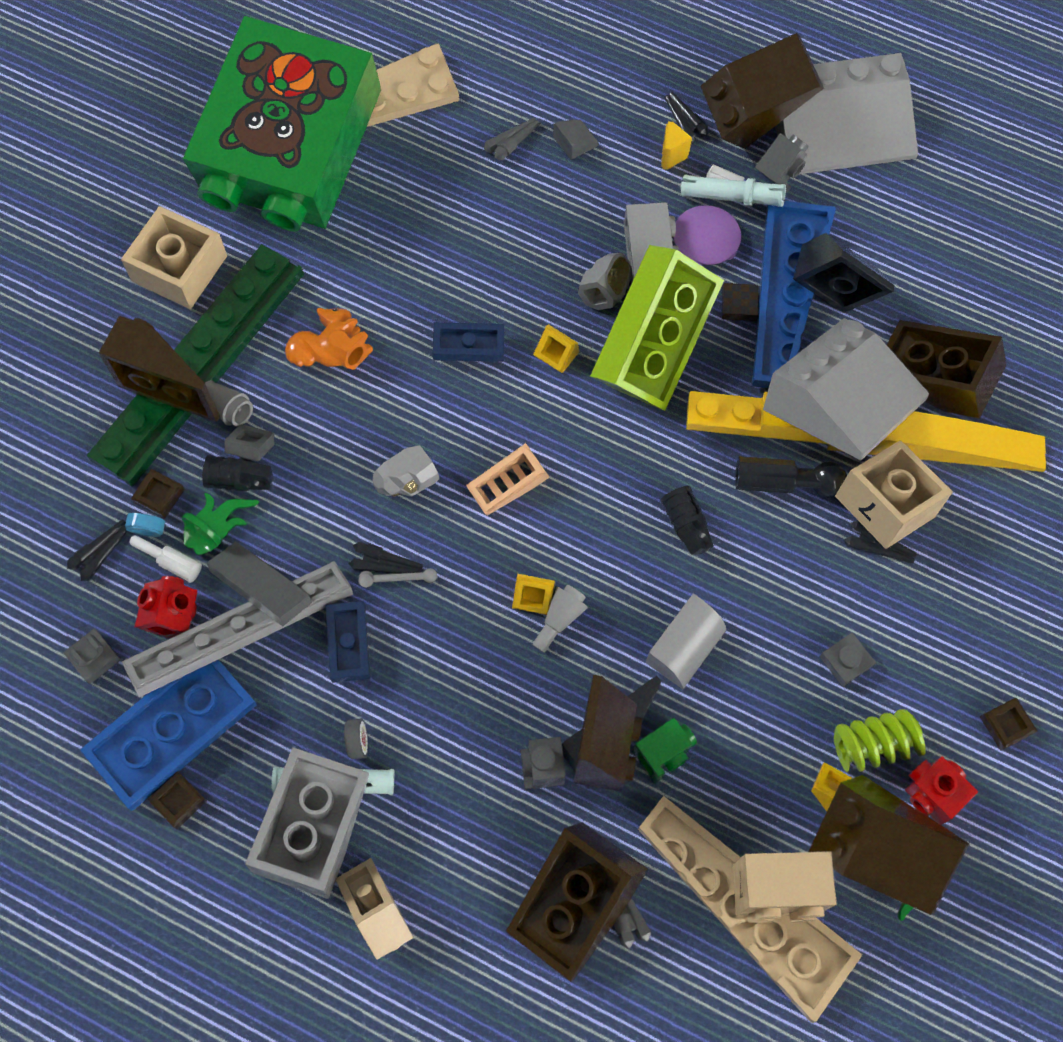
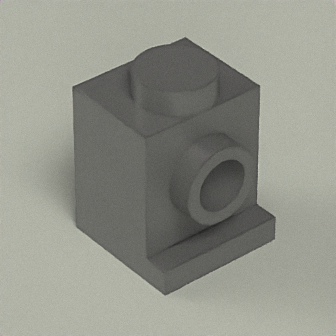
[755,133,809,192]
[520,737,566,790]

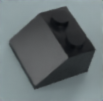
[793,233,895,313]

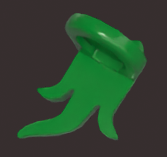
[181,493,260,556]

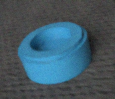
[125,513,165,537]

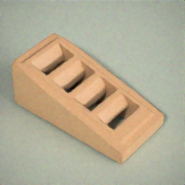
[466,443,549,516]

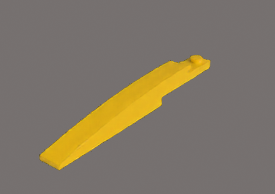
[686,391,1046,472]

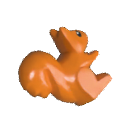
[285,308,373,370]

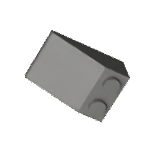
[245,747,369,899]

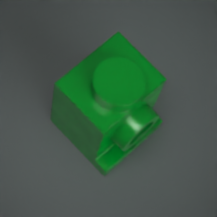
[632,718,697,784]

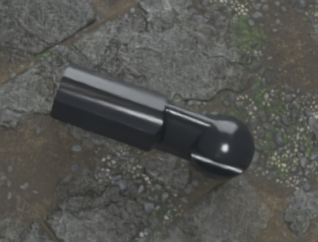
[735,456,847,498]

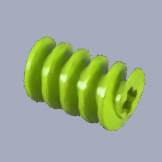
[834,709,926,773]

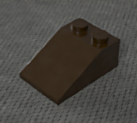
[700,33,824,149]
[99,316,220,422]
[886,320,1006,419]
[573,675,642,792]
[808,775,970,915]
[506,822,648,982]

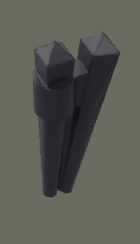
[664,92,708,144]
[67,519,128,581]
[844,521,917,564]
[348,542,423,574]

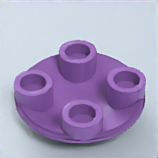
[673,205,741,265]

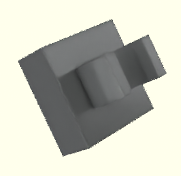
[63,628,121,684]

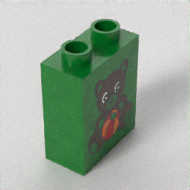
[183,16,382,232]

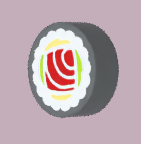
[344,718,368,759]

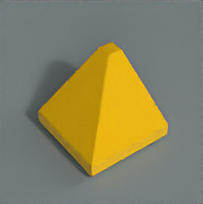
[811,762,852,811]

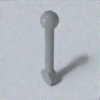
[358,568,437,588]

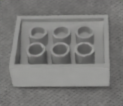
[775,53,918,175]
[763,318,929,460]

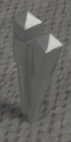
[484,117,540,161]
[614,898,651,949]

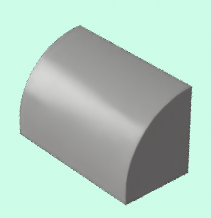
[645,593,726,690]

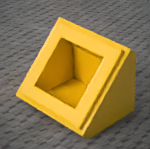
[661,121,692,170]
[533,324,579,373]
[512,574,555,615]

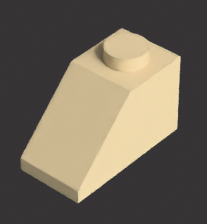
[336,858,414,960]

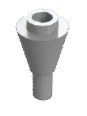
[532,585,588,653]

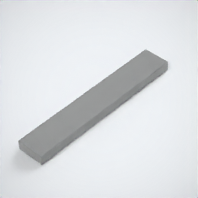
[122,561,353,697]

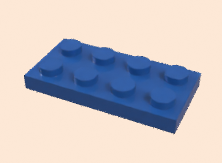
[80,660,257,811]

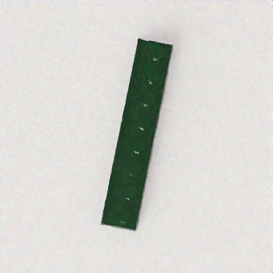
[87,244,304,487]

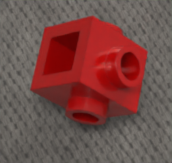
[135,576,198,638]
[905,756,978,825]

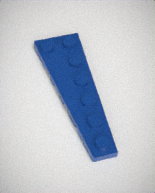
[752,201,836,388]

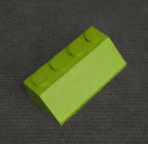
[590,245,724,411]

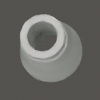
[205,381,253,427]

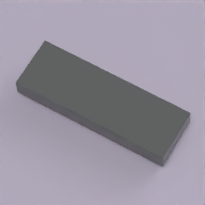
[207,541,312,626]

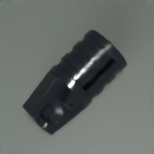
[202,455,273,492]
[660,486,714,555]

